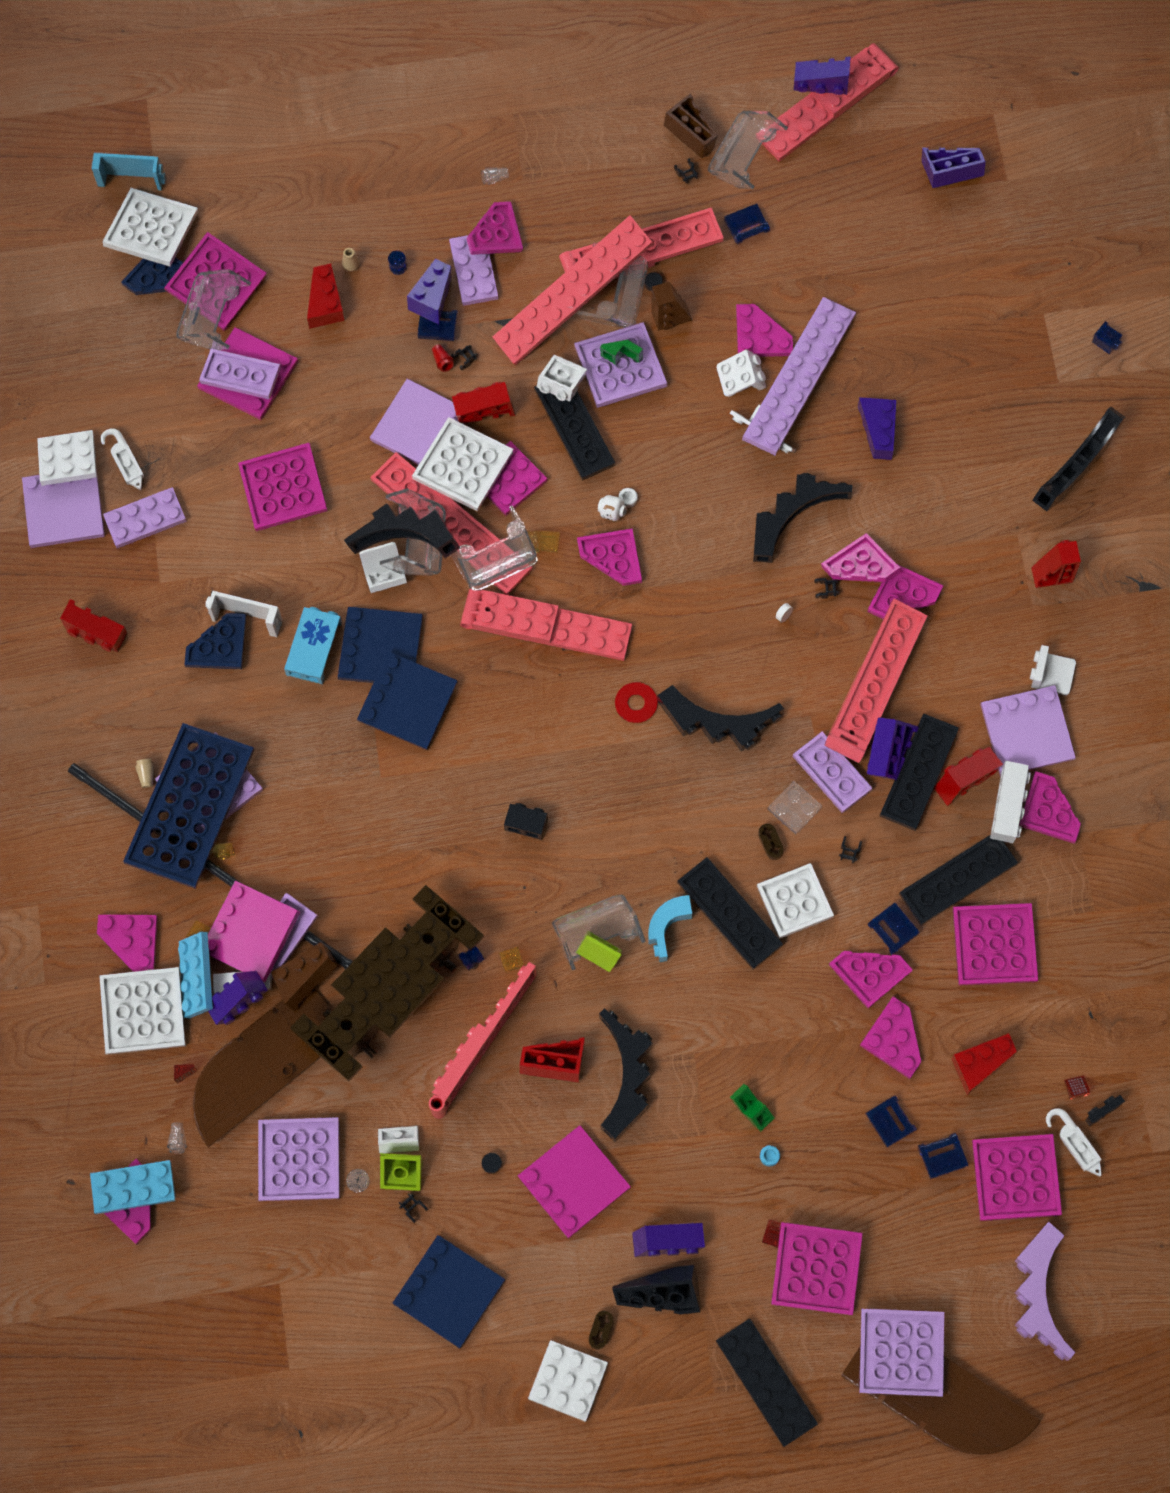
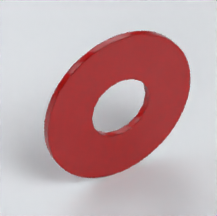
[615,682,658,723]

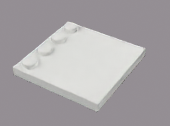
[103,188,198,267]
[412,417,514,512]
[100,967,186,1055]

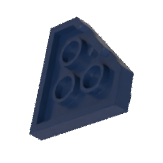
[121,257,183,295]
[184,613,247,670]

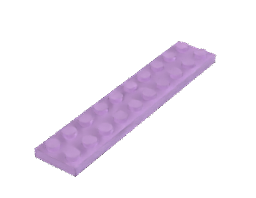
[742,297,856,456]

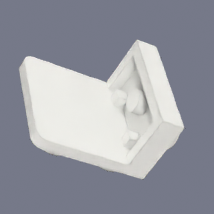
[717,349,766,397]
[359,542,407,593]
[1030,645,1076,695]

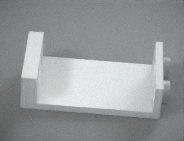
[206,591,282,637]

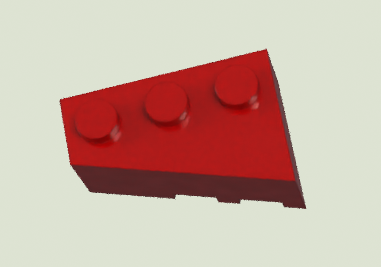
[307,263,345,329]
[60,599,127,652]
[934,747,1003,806]
[519,1037,585,1083]

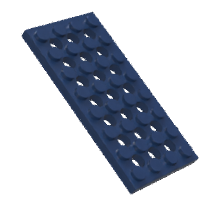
[123,723,255,889]

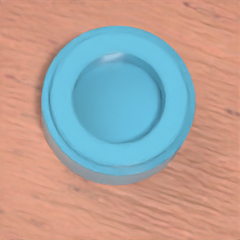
[760,1145,780,1167]

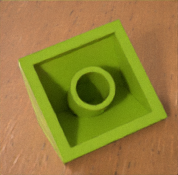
[576,931,622,972]
[380,1153,423,1191]

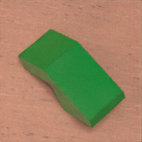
[600,340,643,365]
[730,1084,775,1132]

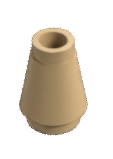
[342,248,360,271]
[135,759,154,788]

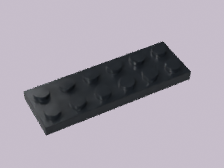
[534,385,615,481]
[880,713,959,831]
[899,835,1018,926]
[677,857,783,970]
[715,1318,818,1448]

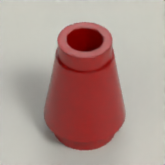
[432,344,454,372]

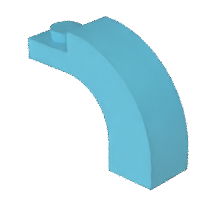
[648,895,692,962]

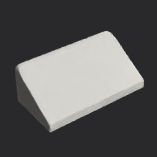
[378,1126,419,1153]

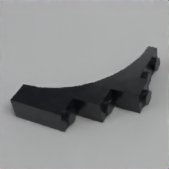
[1032,407,1126,512]
[753,473,853,563]
[344,503,460,559]
[657,685,784,752]
[599,1008,653,1142]

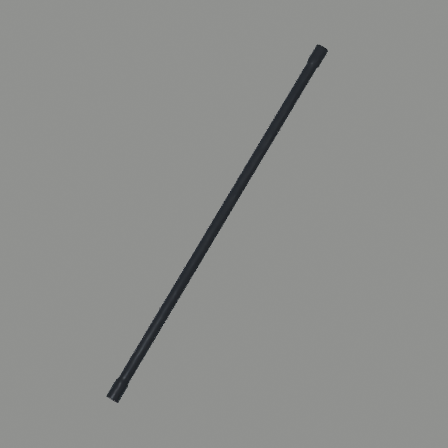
[68,763,353,969]

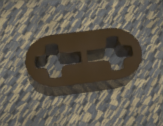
[758,824,784,860]
[589,1310,613,1350]

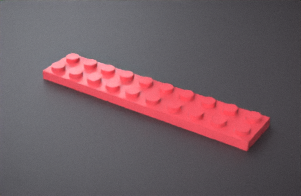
[492,215,654,365]
[370,452,533,595]

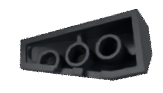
[612,1265,701,1315]

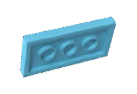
[178,932,213,1018]
[90,1160,176,1214]

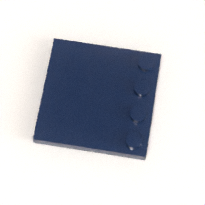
[338,607,423,683]
[357,651,458,750]
[392,1235,505,1349]

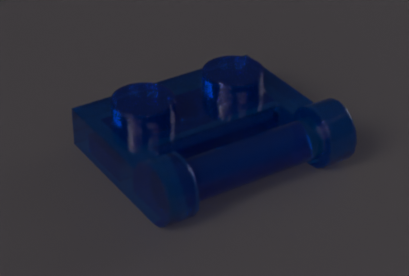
[724,203,770,244]
[417,310,458,341]
[867,903,920,955]
[865,1095,917,1148]
[917,1133,969,1180]

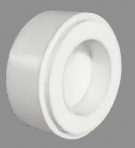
[619,488,637,508]
[776,603,793,623]

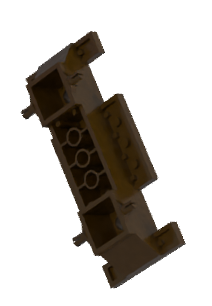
[290,885,484,1082]

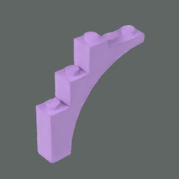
[1015,1222,1075,1361]

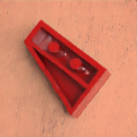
[452,382,515,423]
[1031,540,1081,588]
[951,1033,1017,1096]

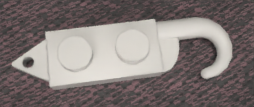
[101,429,144,490]
[1046,1108,1102,1177]

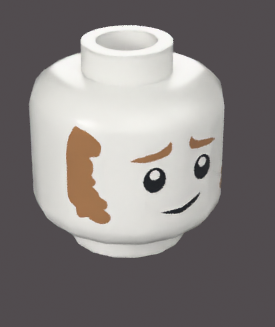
[598,495,627,521]

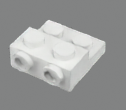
[537,355,587,401]

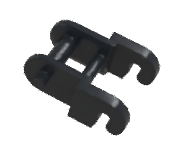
[674,158,699,184]
[451,345,479,370]
[814,578,840,599]
[839,836,862,864]
[399,1193,429,1223]

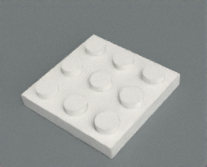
[38,430,97,486]
[757,863,834,939]
[528,1340,608,1422]

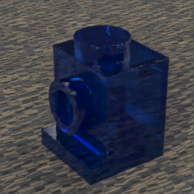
[1092,321,1123,355]

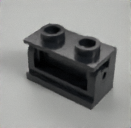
[504,803,548,840]

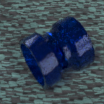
[388,250,407,275]
[458,946,485,971]

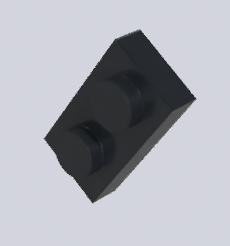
[1085,1095,1125,1127]

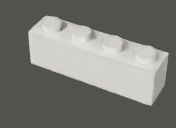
[990,761,1031,843]

